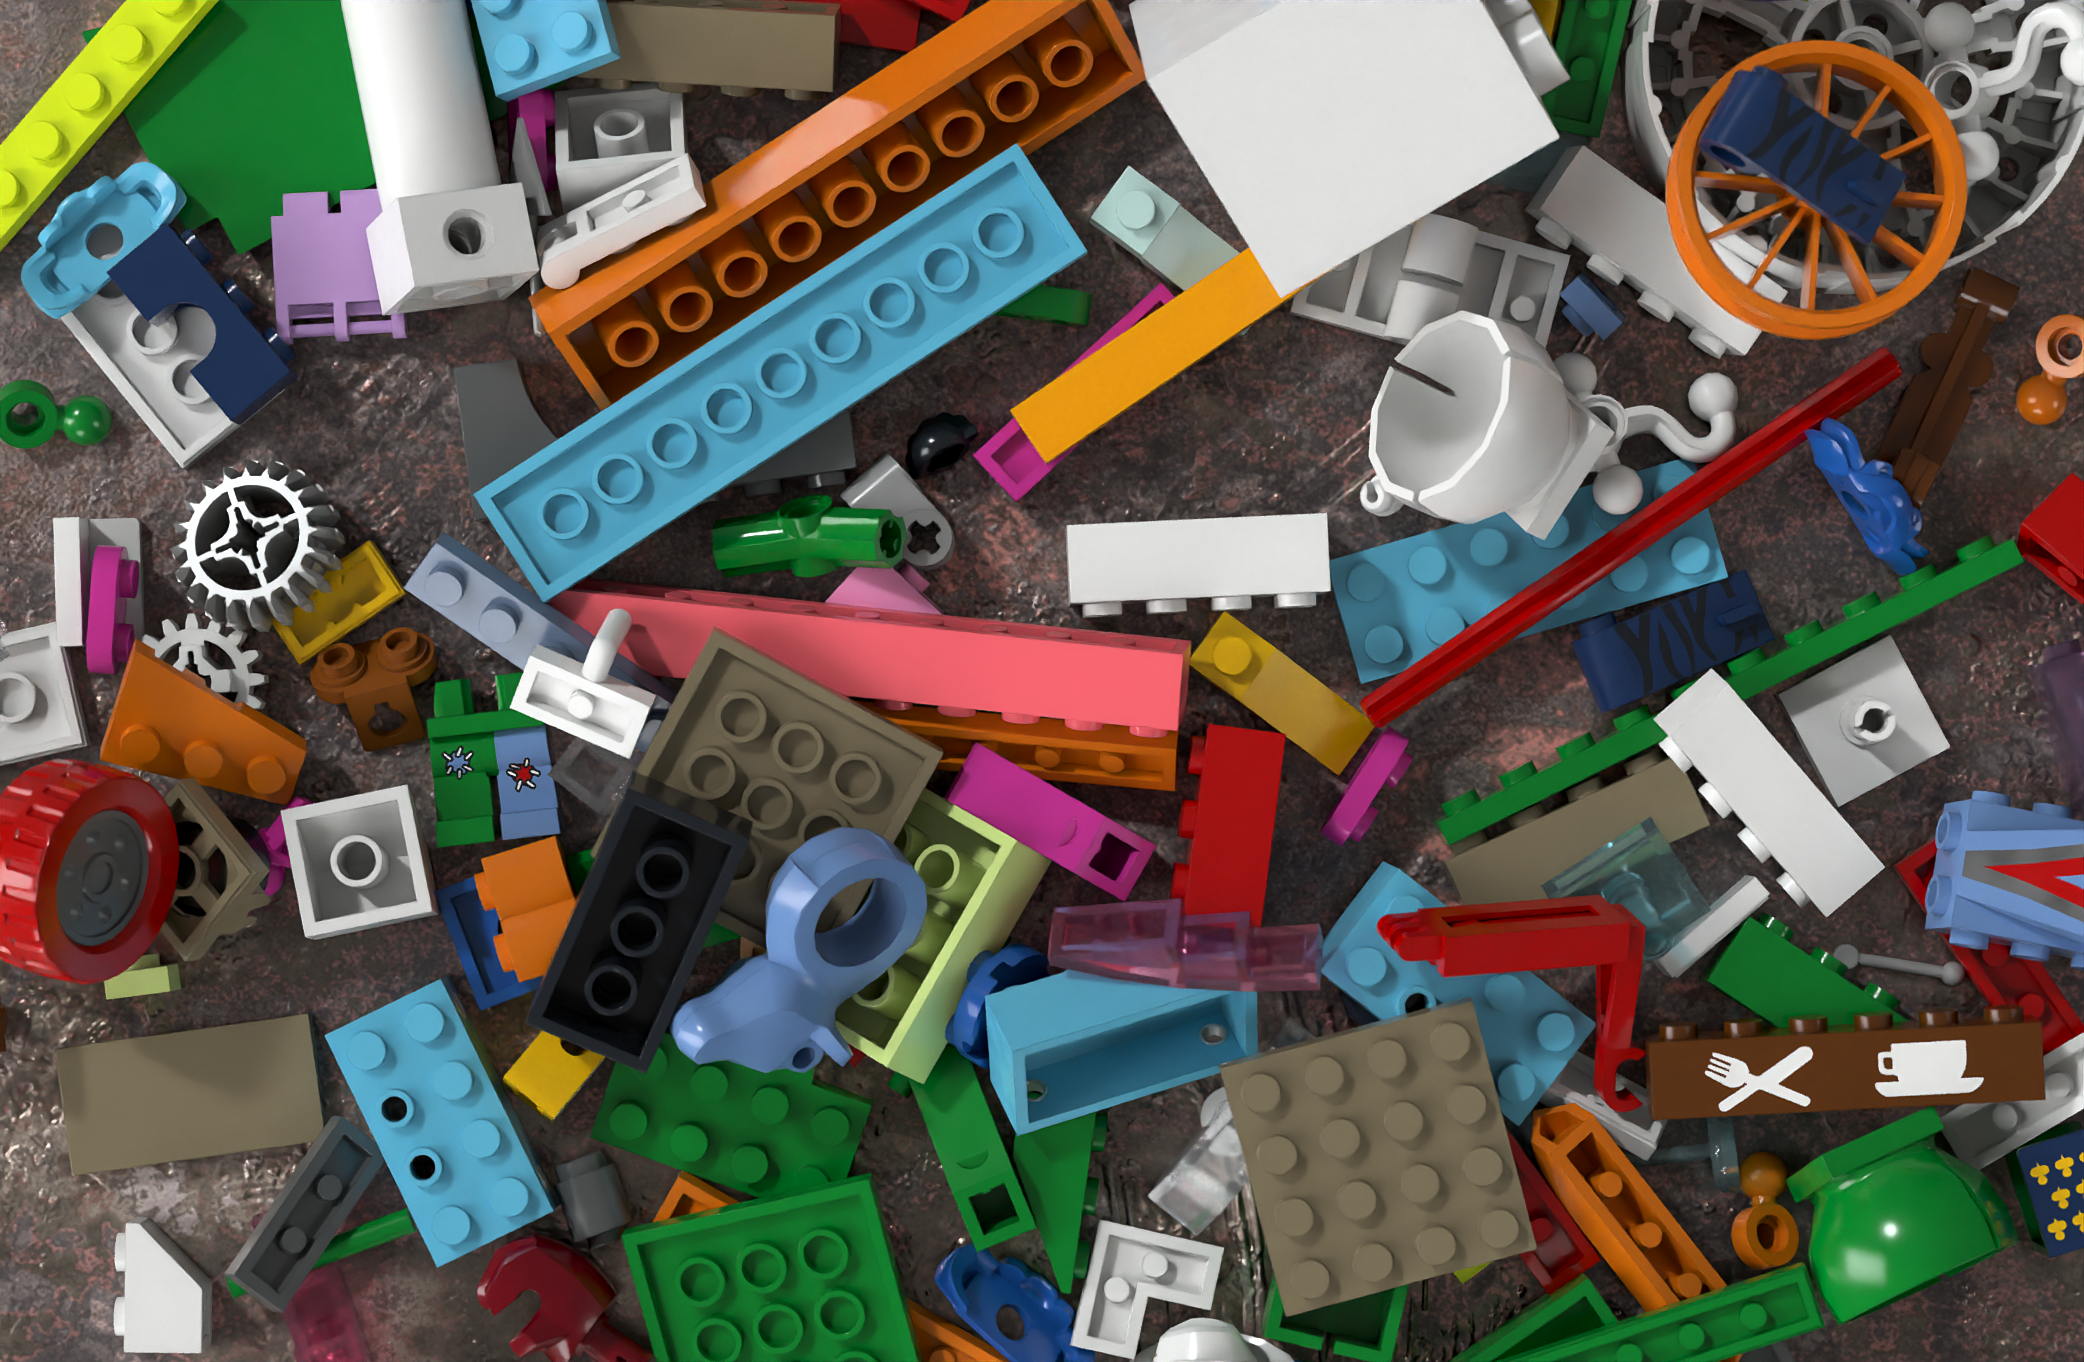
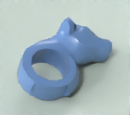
[670,827,927,1073]

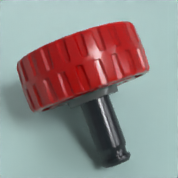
[0,759,179,985]

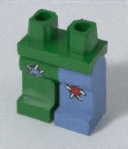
[426,672,566,848]

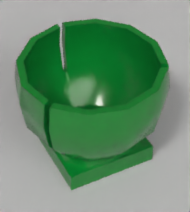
[1785,1106,2019,1327]

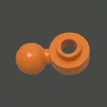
[2016,314,2084,425]
[1731,1151,1799,1270]

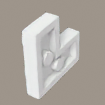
[1070,1219,1224,1359]

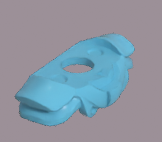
[21,162,187,319]

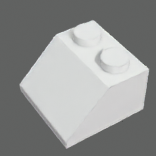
[555,82,690,214]
[281,785,441,940]

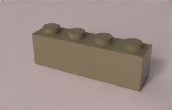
[577,0,841,101]
[1439,748,1710,905]

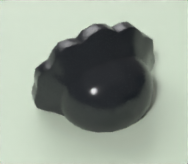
[905,412,979,480]

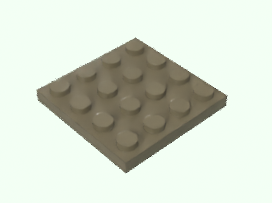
[590,626,944,949]
[1218,997,1537,1317]

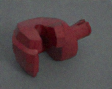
[477,1232,654,1362]

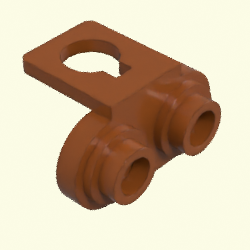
[310,627,438,752]

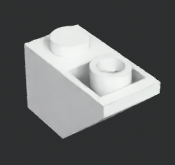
[114,1217,212,1353]

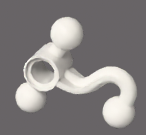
[1923,2,2084,181]
[1553,352,1739,515]

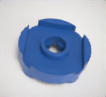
[945,943,1053,1069]

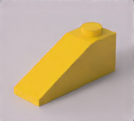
[1189,611,1375,776]

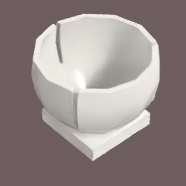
[1369,310,1614,540]

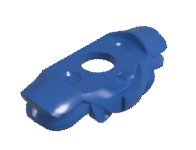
[1805,417,1929,575]
[934,1243,1096,1362]

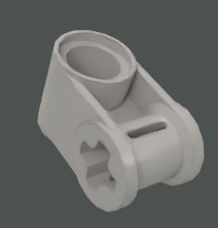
[840,451,956,571]

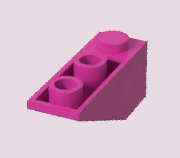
[944,742,1156,902]

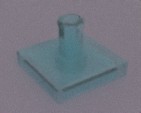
[1541,816,1711,967]

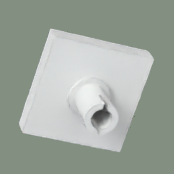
[1775,635,1950,807]

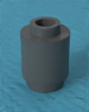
[553,1150,634,1250]

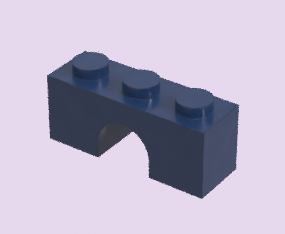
[106,223,299,425]

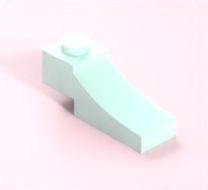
[1090,166,1252,337]

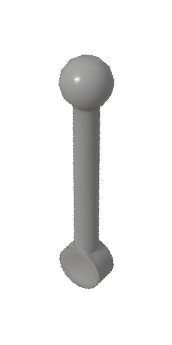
[1833,944,1966,987]

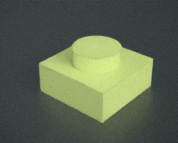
[104,953,181,1000]

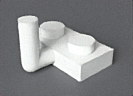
[510,609,657,759]

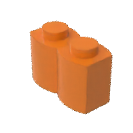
[474,835,577,983]

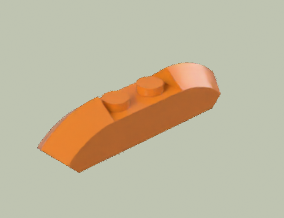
[1531,1103,1742,1362]

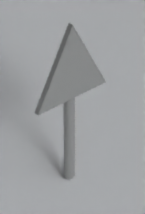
[508,118,552,337]

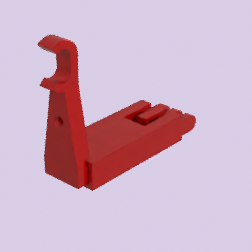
[1376,895,1646,1112]

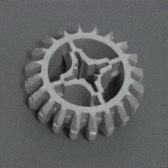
[170,460,346,633]

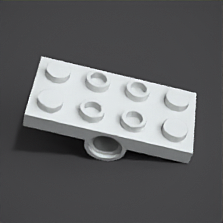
[1289,213,1571,348]

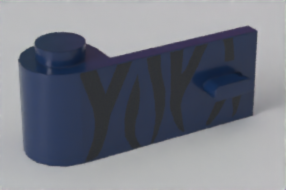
[1698,66,1907,244]
[1571,569,1775,713]

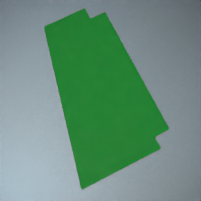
[83,0,565,255]

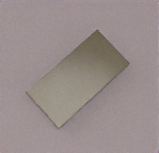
[54,1012,327,1176]

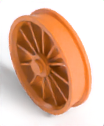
[1665,40,1967,340]

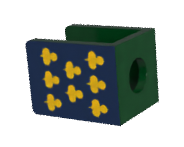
[2003,1120,2084,1258]

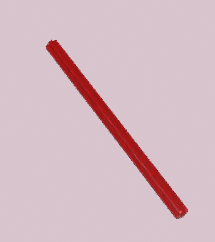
[1360,347,1903,728]

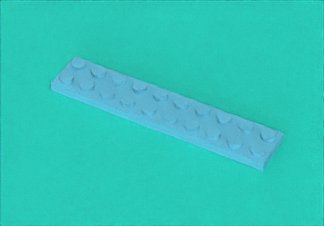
[473,143,1087,603]

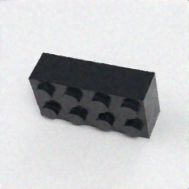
[525,771,753,1074]

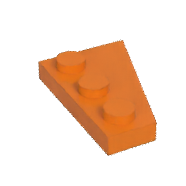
[100,638,307,806]

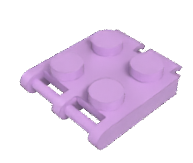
[271,189,408,345]

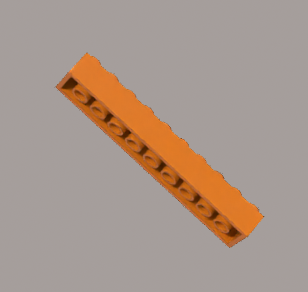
[528,0,1146,411]

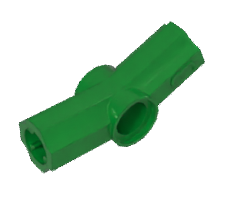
[712,494,908,578]

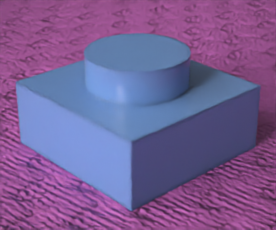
[1559,271,1627,340]

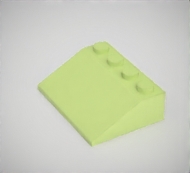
[763,788,1052,1084]

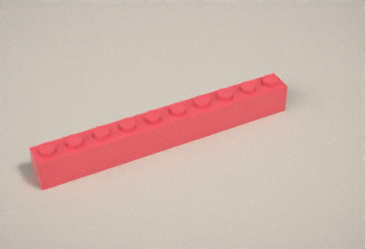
[548,578,1191,737]

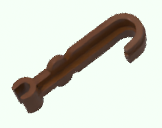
[1874,266,2020,510]

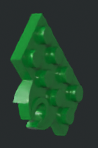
[590,1027,874,1198]

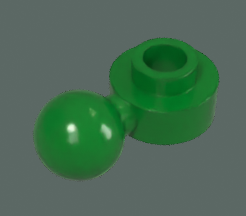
[0,380,112,449]

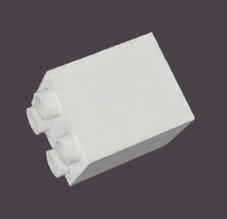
[1129,0,1571,298]

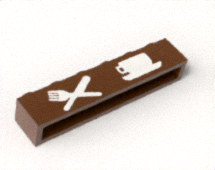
[1644,1005,2045,1120]

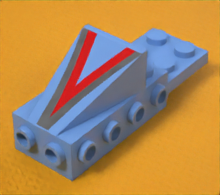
[1925,791,2084,971]

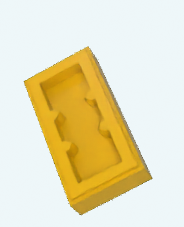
[272,540,408,665]

